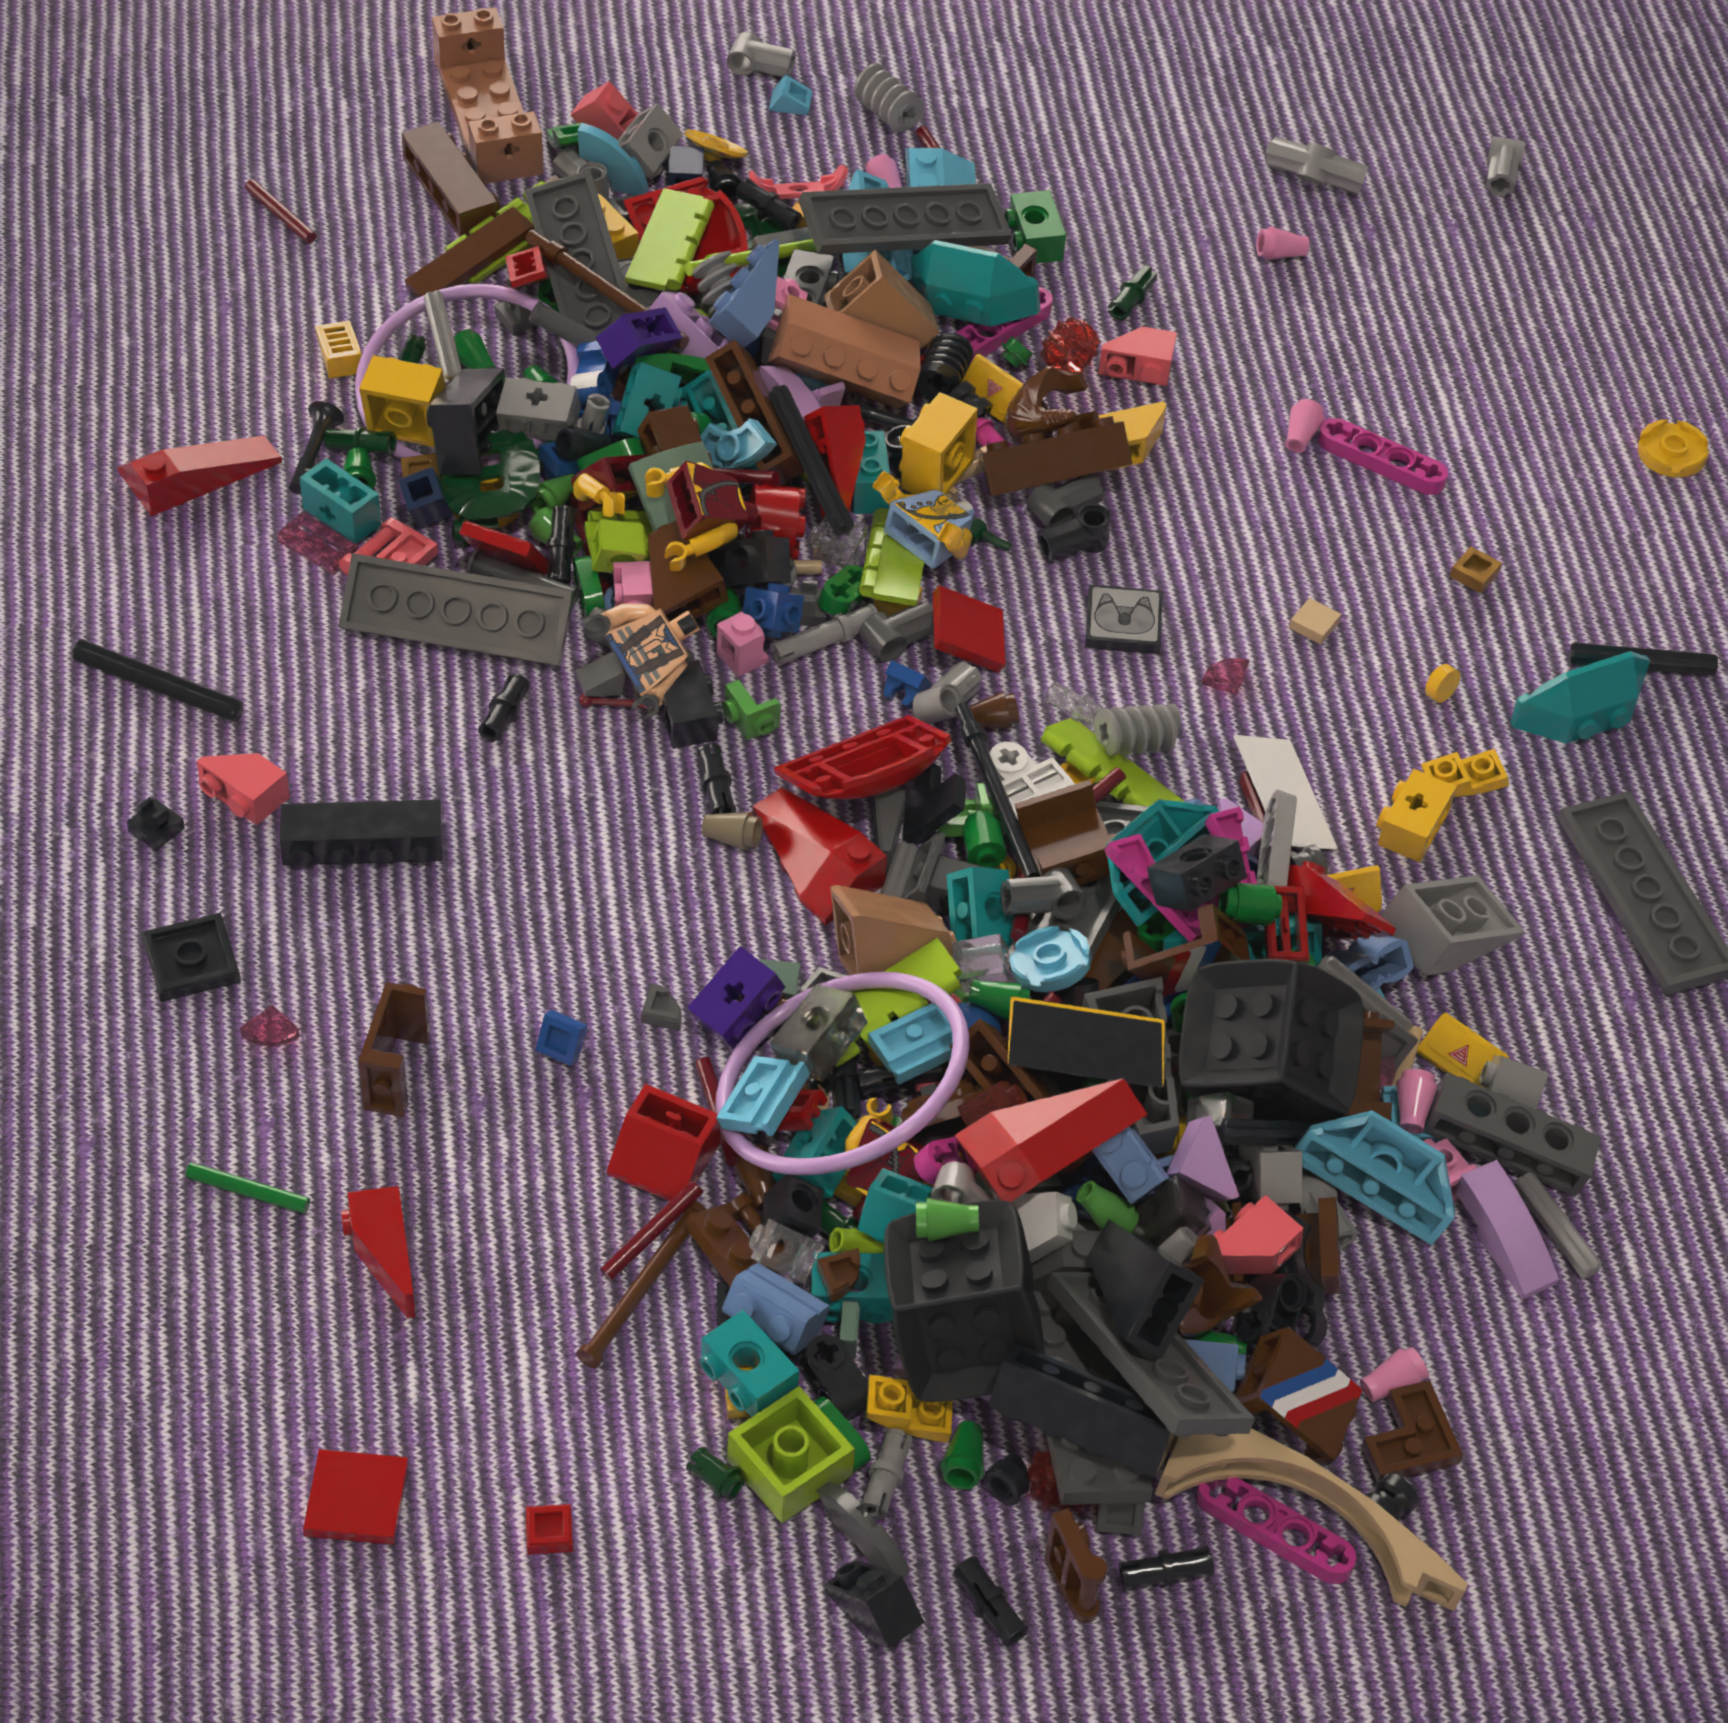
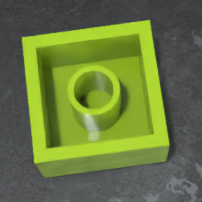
[727,1386,855,1524]

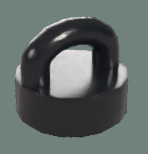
[984,1453,1030,1505]

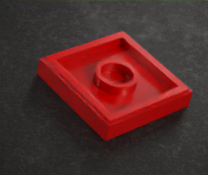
[459,521,549,575]
[932,585,1006,673]
[303,1449,409,1545]

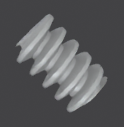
[854,63,925,132]
[692,250,737,331]
[1094,703,1181,756]

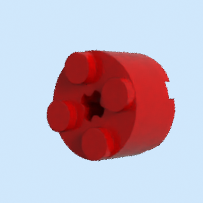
[745,483,806,560]

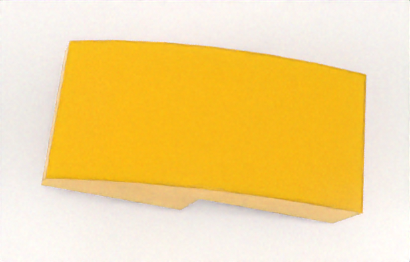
[1421,748,1509,797]
[866,1375,953,1443]

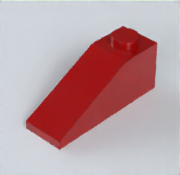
[804,405,866,523]
[341,1186,416,1318]

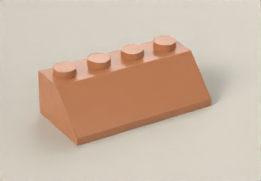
[768,294,921,409]

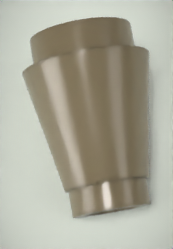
[702,812,763,851]

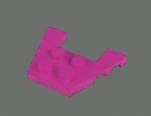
[1104,806,1257,942]

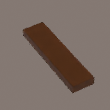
[405,206,535,298]

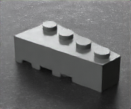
[1081,977,1179,1155]

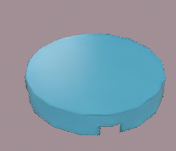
[1009,926,1092,992]

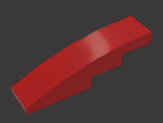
[505,246,549,290]

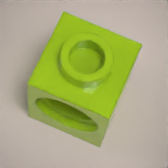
[590,519,649,573]

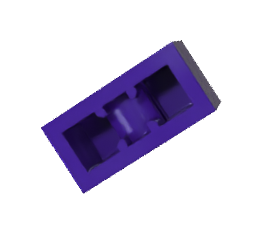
[595,307,683,369]
[687,946,785,1049]

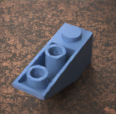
[709,238,779,348]

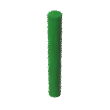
[185,1162,310,1214]

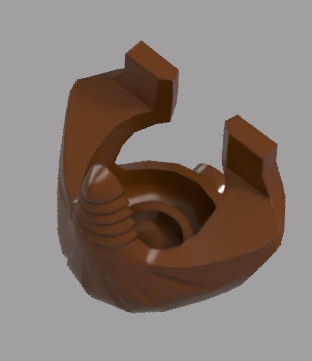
[1006,366,1099,444]
[1177,1234,1263,1338]

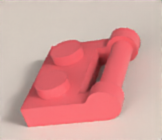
[339,517,438,576]

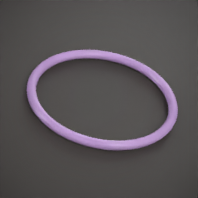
[355,284,579,466]
[715,972,970,1176]

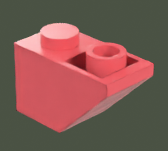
[570,81,638,140]
[1098,326,1177,386]
[196,753,290,825]
[1213,1195,1304,1274]

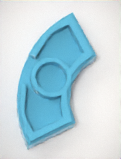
[577,123,648,195]
[700,419,777,469]

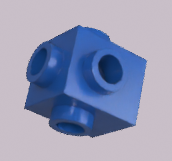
[743,582,804,638]

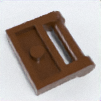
[685,1193,796,1287]
[1044,1508,1107,1623]

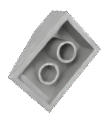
[1381,875,1525,976]

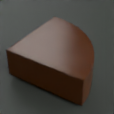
[817,1248,860,1303]

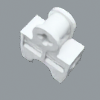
[988,742,1075,835]

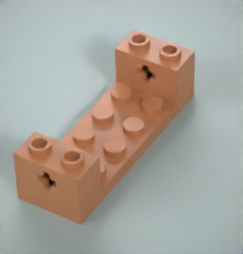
[432,7,543,184]

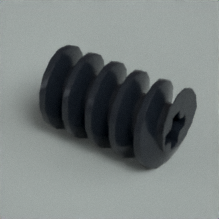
[916,333,974,401]

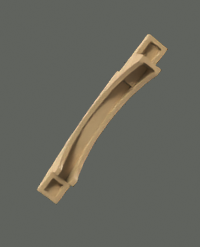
[1155,1428,1468,1611]

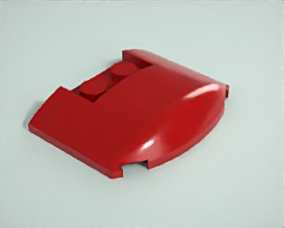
[623,176,748,297]
[774,715,952,800]

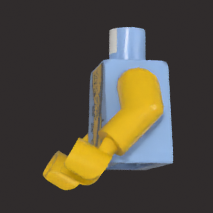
[872,471,974,569]

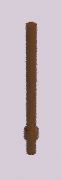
[525,230,689,349]

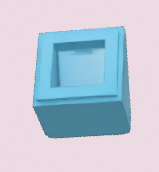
[769,75,813,115]

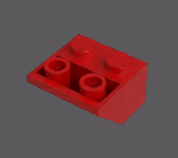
[607,1084,721,1201]

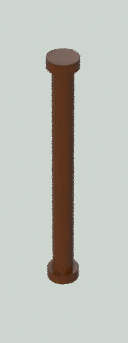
[576,1201,706,1369]

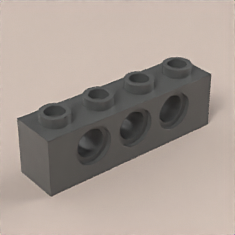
[761,249,839,366]
[1423,1072,1601,1197]

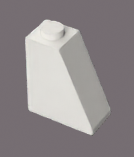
[992,1192,1077,1264]

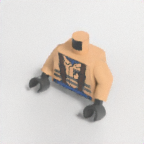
[582,604,700,721]

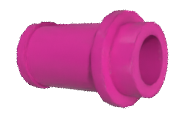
[976,417,1012,447]

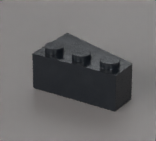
[426,368,505,475]

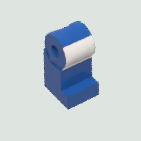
[570,341,620,406]

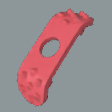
[748,164,848,199]

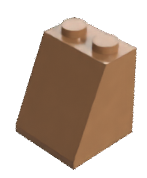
[824,249,939,350]
[830,885,958,975]

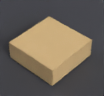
[1289,598,1341,644]

